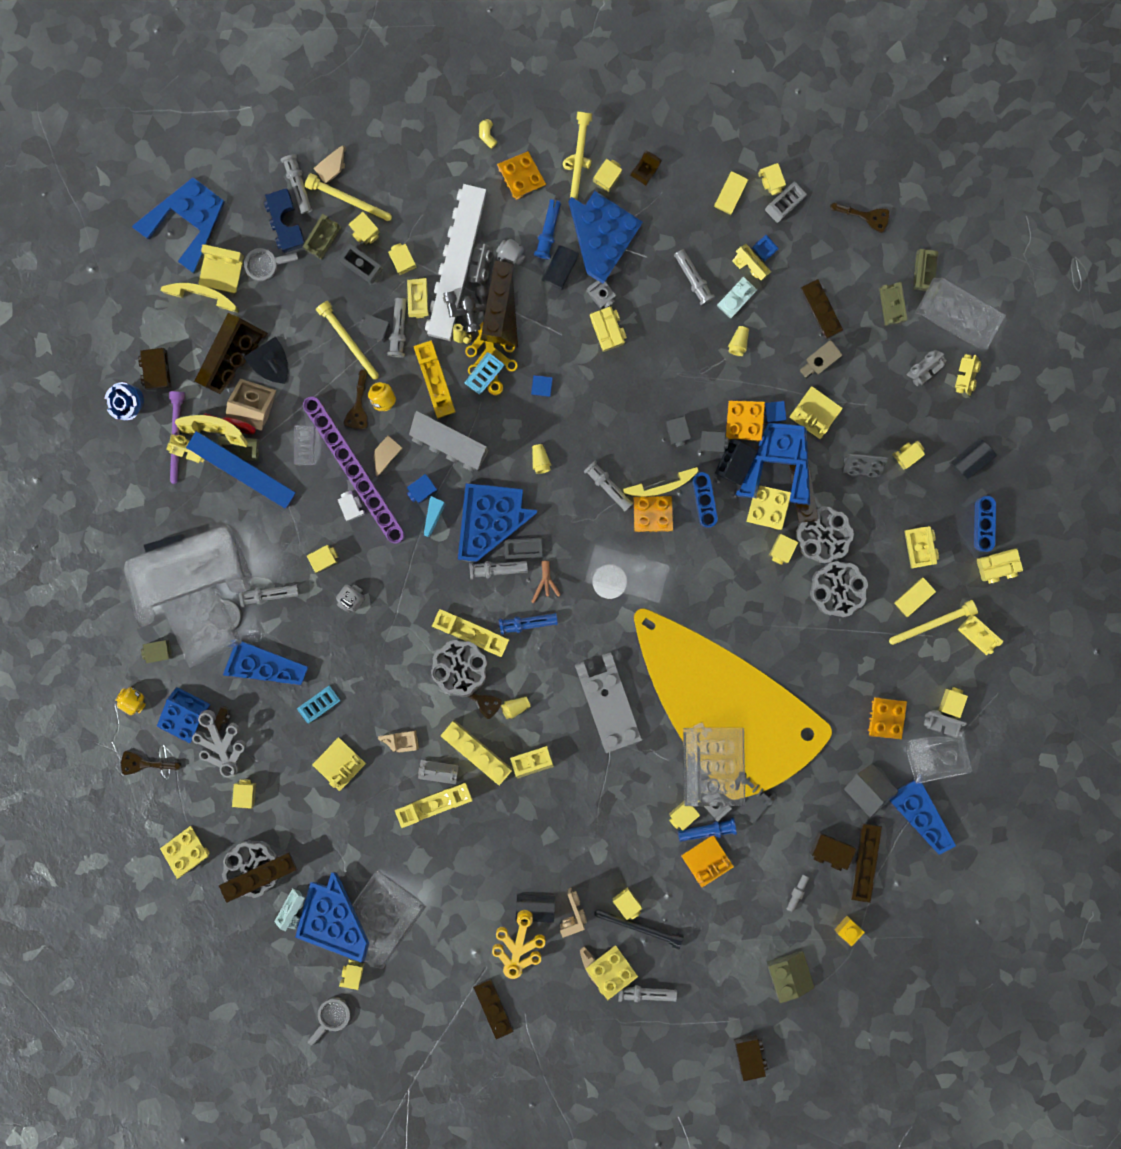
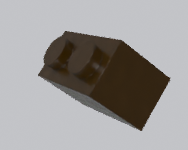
[138,348,172,390]
[810,832,856,871]
[734,1035,768,1082]

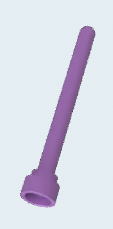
[169,391,185,484]

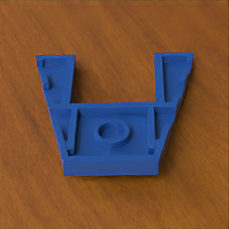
[132,178,225,274]
[736,423,810,505]

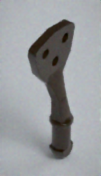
[830,202,890,233]
[343,369,368,429]
[453,681,502,719]
[121,751,181,775]

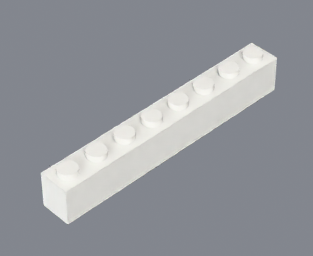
[425,184,487,341]

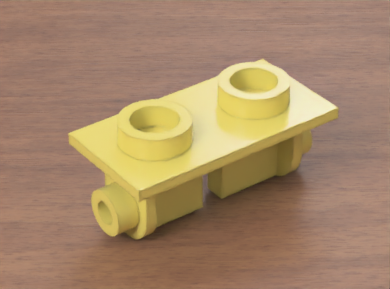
[955,354,981,396]
[166,434,204,463]

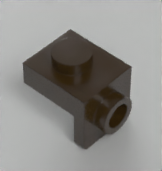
[630,150,662,186]
[205,706,232,731]

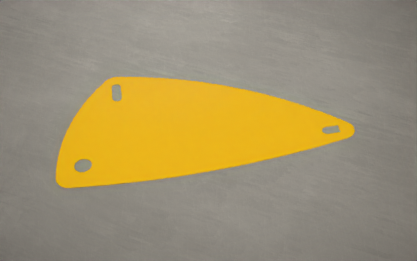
[634,609,832,800]

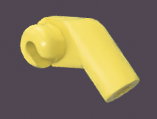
[479,119,498,149]
[563,154,592,170]
[453,324,472,344]

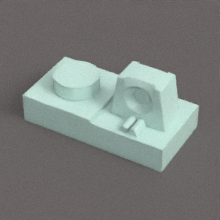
[717,277,757,318]
[274,888,305,931]

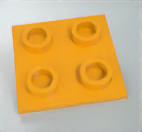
[497,151,546,200]
[726,401,765,441]
[633,496,673,532]
[868,697,907,739]
[681,836,734,888]

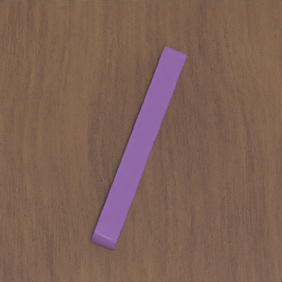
[303,397,405,544]

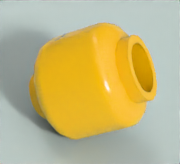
[368,382,396,411]
[115,687,146,715]

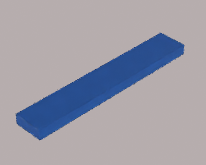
[186,431,296,509]

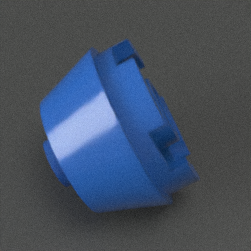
[105,382,144,420]

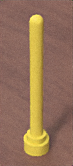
[570,112,593,200]
[304,173,392,221]
[316,300,379,380]
[889,600,978,645]

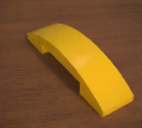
[413,340,456,419]

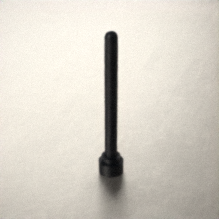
[594,910,684,950]

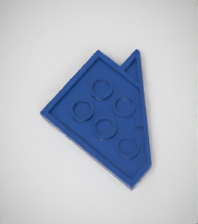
[568,191,643,284]
[458,483,537,562]
[295,872,370,962]

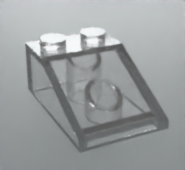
[906,735,972,784]

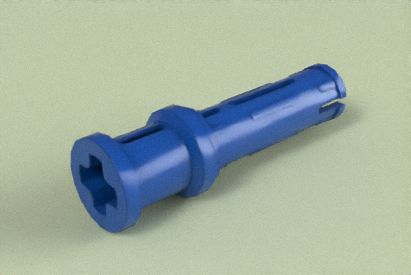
[534,199,561,259]
[499,613,558,636]
[678,818,737,842]

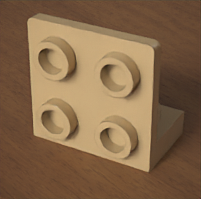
[560,888,587,938]

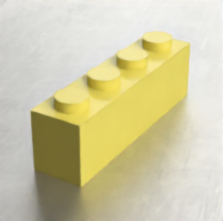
[441,720,512,786]

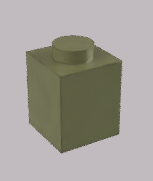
[141,640,173,663]

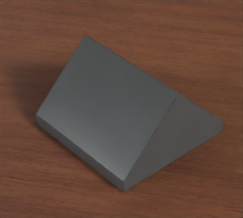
[844,764,899,818]

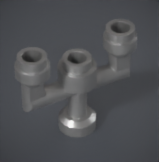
[443,285,489,333]

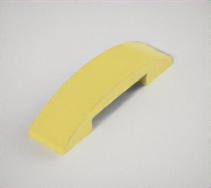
[160,283,239,313]
[175,415,248,447]
[623,467,698,497]
[432,609,509,657]
[395,783,473,828]

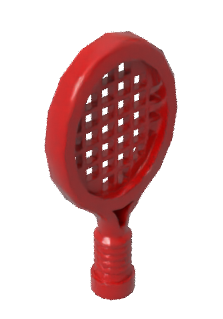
[203,413,256,435]

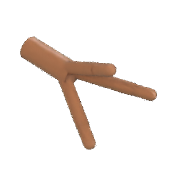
[532,561,561,603]

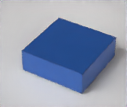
[752,235,779,262]
[531,375,553,397]
[765,401,786,423]

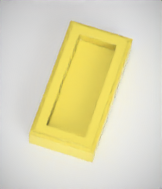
[714,171,748,215]
[894,577,936,617]

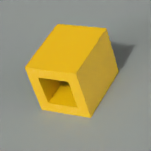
[834,916,865,946]

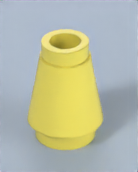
[728,326,749,356]
[532,444,551,474]
[501,697,531,719]

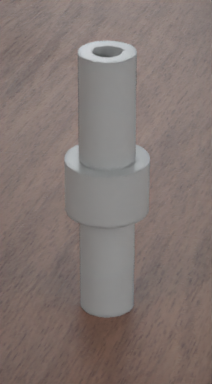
[787,875,809,912]

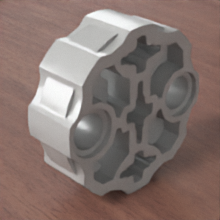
[795,507,854,563]
[810,561,868,617]
[431,640,488,697]
[222,840,278,898]

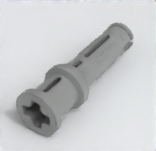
[281,154,313,214]
[674,249,716,306]
[387,298,407,358]
[583,460,633,511]
[469,561,528,579]
[239,584,299,607]
[618,985,677,1003]

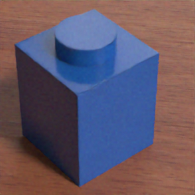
[407,474,438,504]

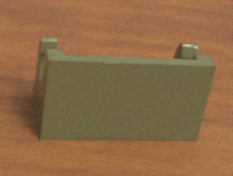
[303,214,341,260]
[913,249,938,292]
[879,282,907,326]
[218,436,260,461]

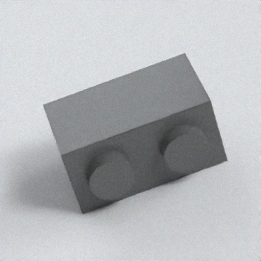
[338,243,383,285]

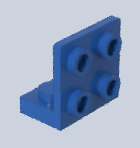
[157,687,211,743]

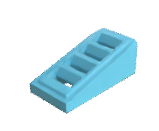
[464,352,504,395]
[424,496,446,537]
[297,685,341,724]

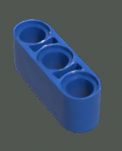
[692,472,718,528]
[974,496,996,552]

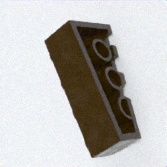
[480,260,518,347]
[194,313,268,394]

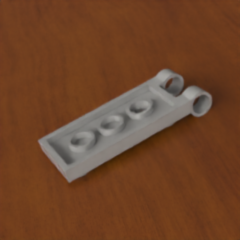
[575,652,642,753]

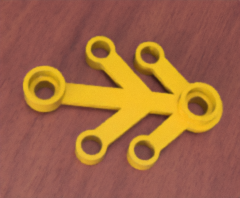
[465,322,517,396]
[492,910,545,979]

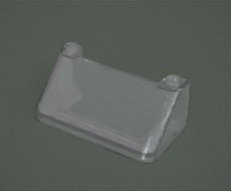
[124,526,252,628]

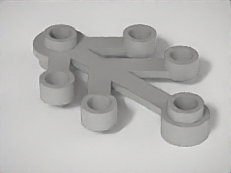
[192,710,246,778]

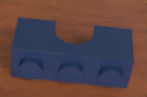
[264,188,305,253]

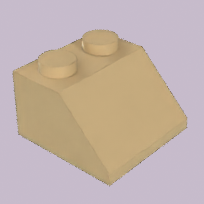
[225,379,277,430]

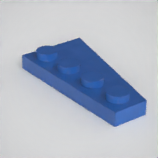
[223,639,309,685]
[890,778,956,855]

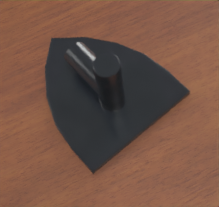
[244,336,288,384]

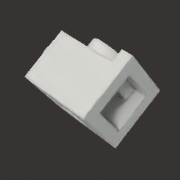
[338,491,366,521]

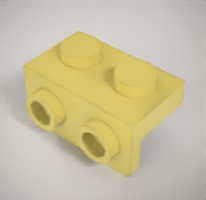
[904,526,939,568]

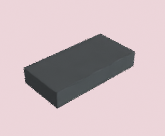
[504,538,543,559]

